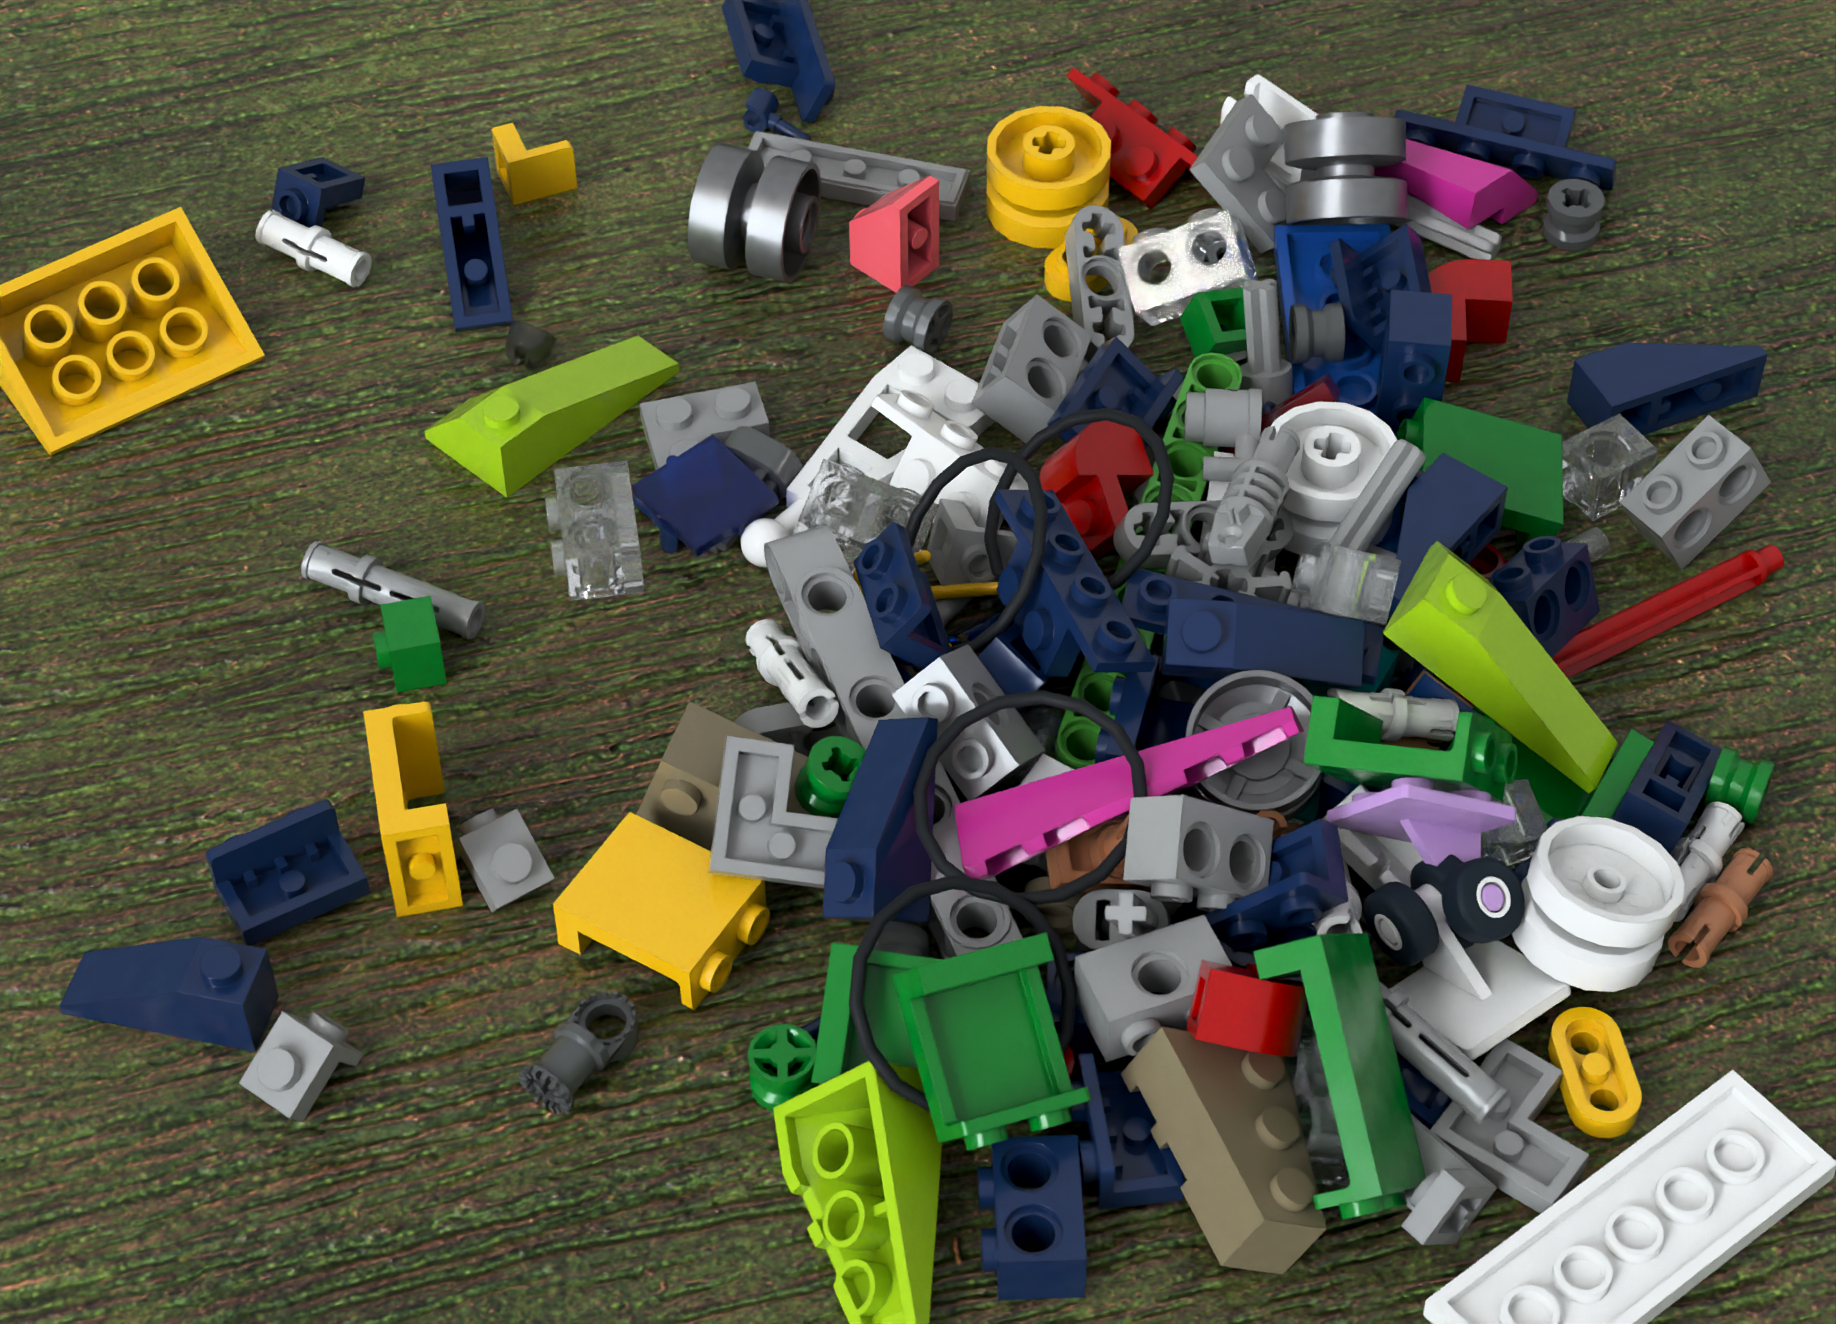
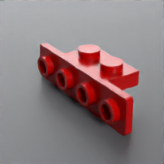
[1066,67,1199,210]

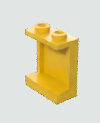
[363,701,463,917]
[553,812,770,1010]

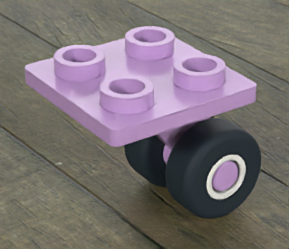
[1327,777,1525,949]

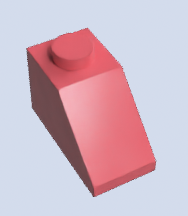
[849,175,939,293]

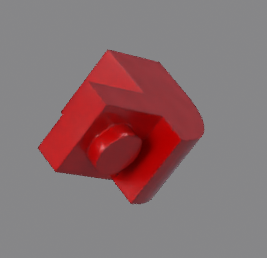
[1428,259,1513,383]
[1039,421,1154,559]
[1186,960,1308,1057]

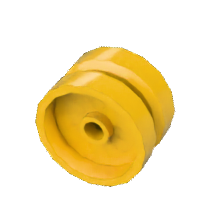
[986,106,1111,249]

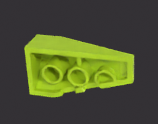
[425,336,680,498]
[1382,540,1618,794]
[773,1061,942,1324]

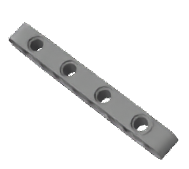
[764,524,1023,959]

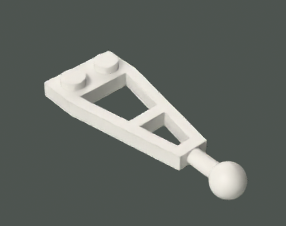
[741,345,995,568]

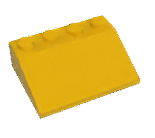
[0,207,265,456]

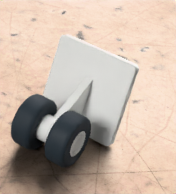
[1363,854,1571,1060]

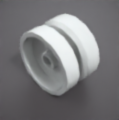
[1268,401,1397,559]
[1512,816,1686,992]

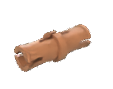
[1668,848,1773,968]

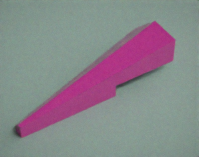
[1317,113,1538,230]
[954,706,1304,880]

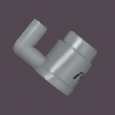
[1184,388,1262,482]

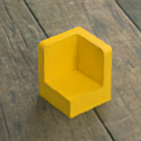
[491,123,577,205]

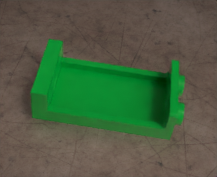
[1253,933,1426,1219]

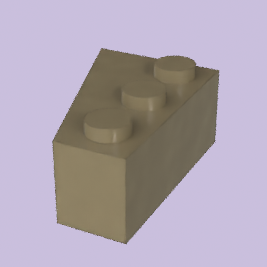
[636,701,845,850]
[1121,1026,1327,1275]

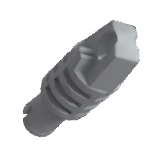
[1208,426,1300,566]

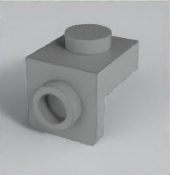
[453,808,555,913]
[239,1011,363,1122]

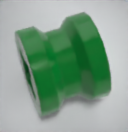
[794,736,866,819]
[1703,746,1776,825]
[747,1024,819,1112]

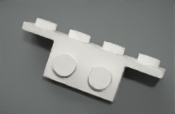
[872,390,1029,530]

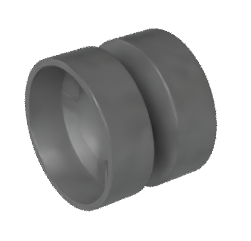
[1284,112,1408,225]
[688,143,821,283]
[1186,670,1324,822]

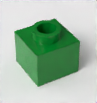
[1179,287,1247,358]
[372,596,447,693]

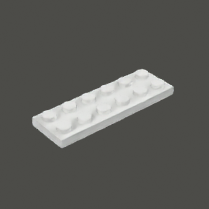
[1423,1070,1836,1324]

